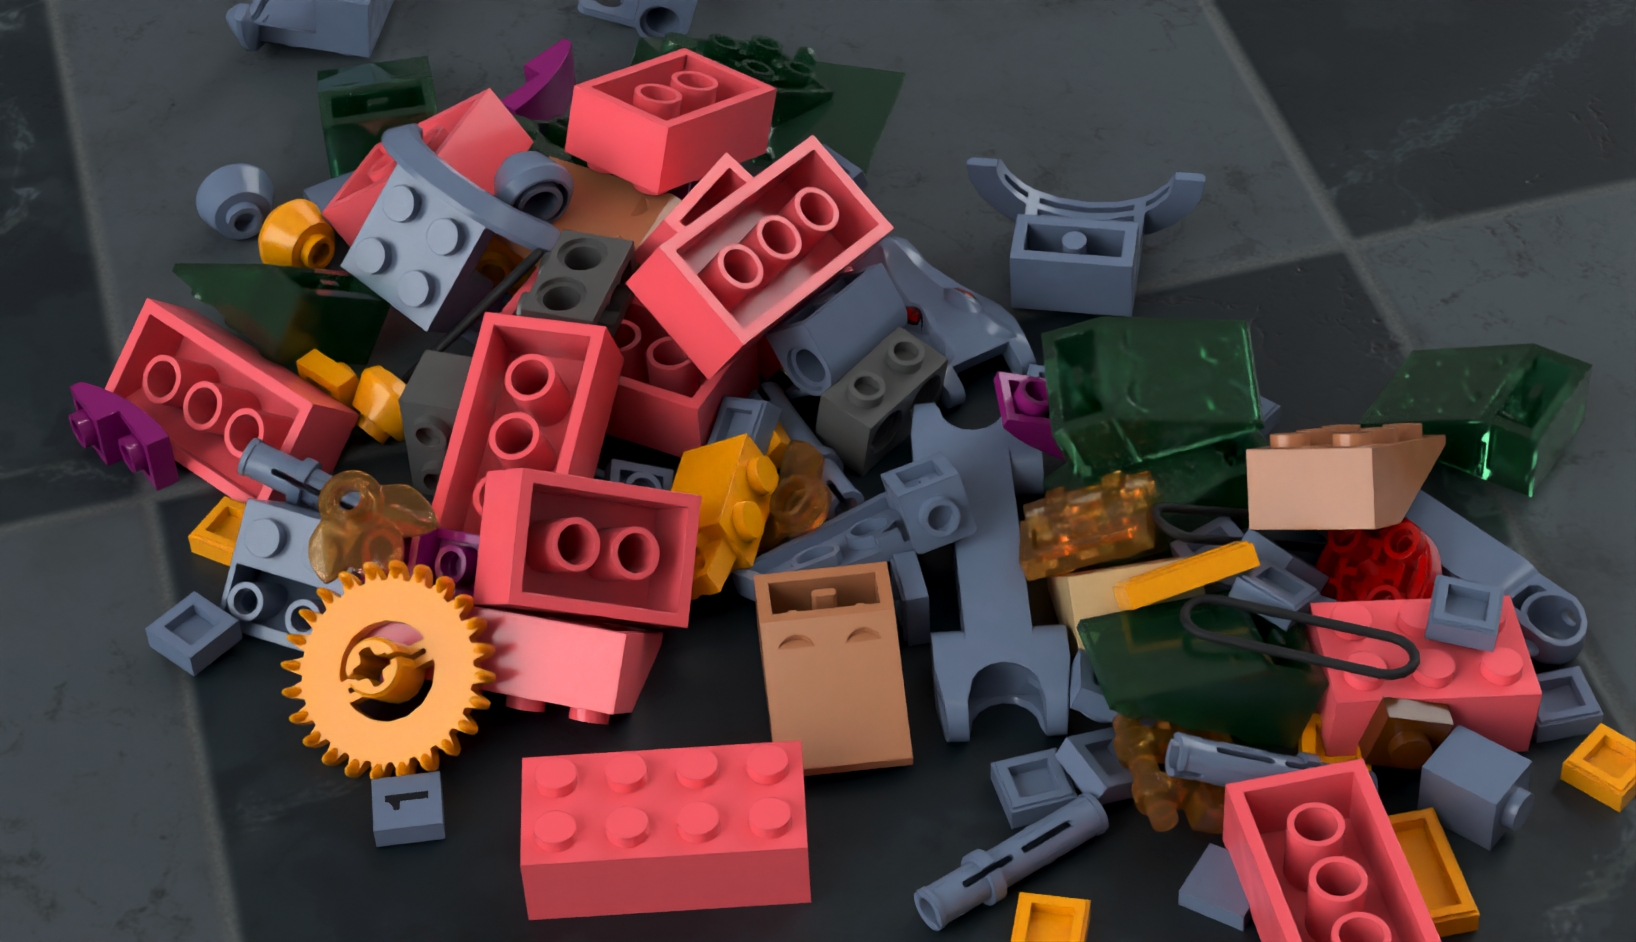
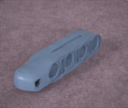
[1404,489,1588,665]

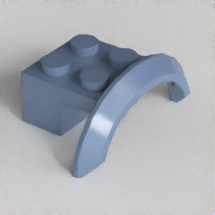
[226,0,394,58]
[340,123,561,334]
[966,157,1206,317]

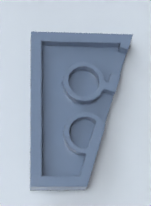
[731,491,914,602]

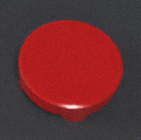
[1315,517,1442,602]

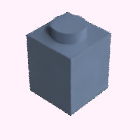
[1417,724,1535,851]

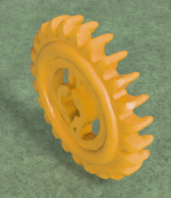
[280,559,496,779]

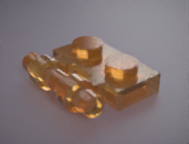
[1019,470,1156,582]
[1112,710,1233,834]

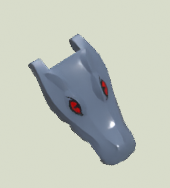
[852,236,1037,410]

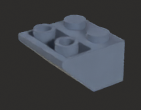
[219,498,369,652]

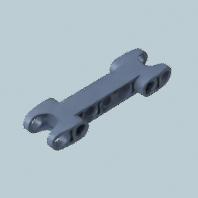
[911,403,1070,743]

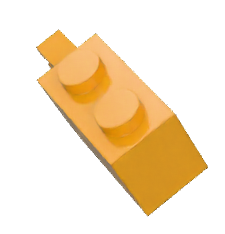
[671,433,780,600]

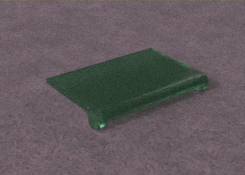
[751,47,907,178]

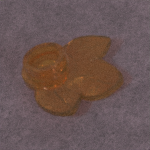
[757,440,832,553]
[308,470,439,584]

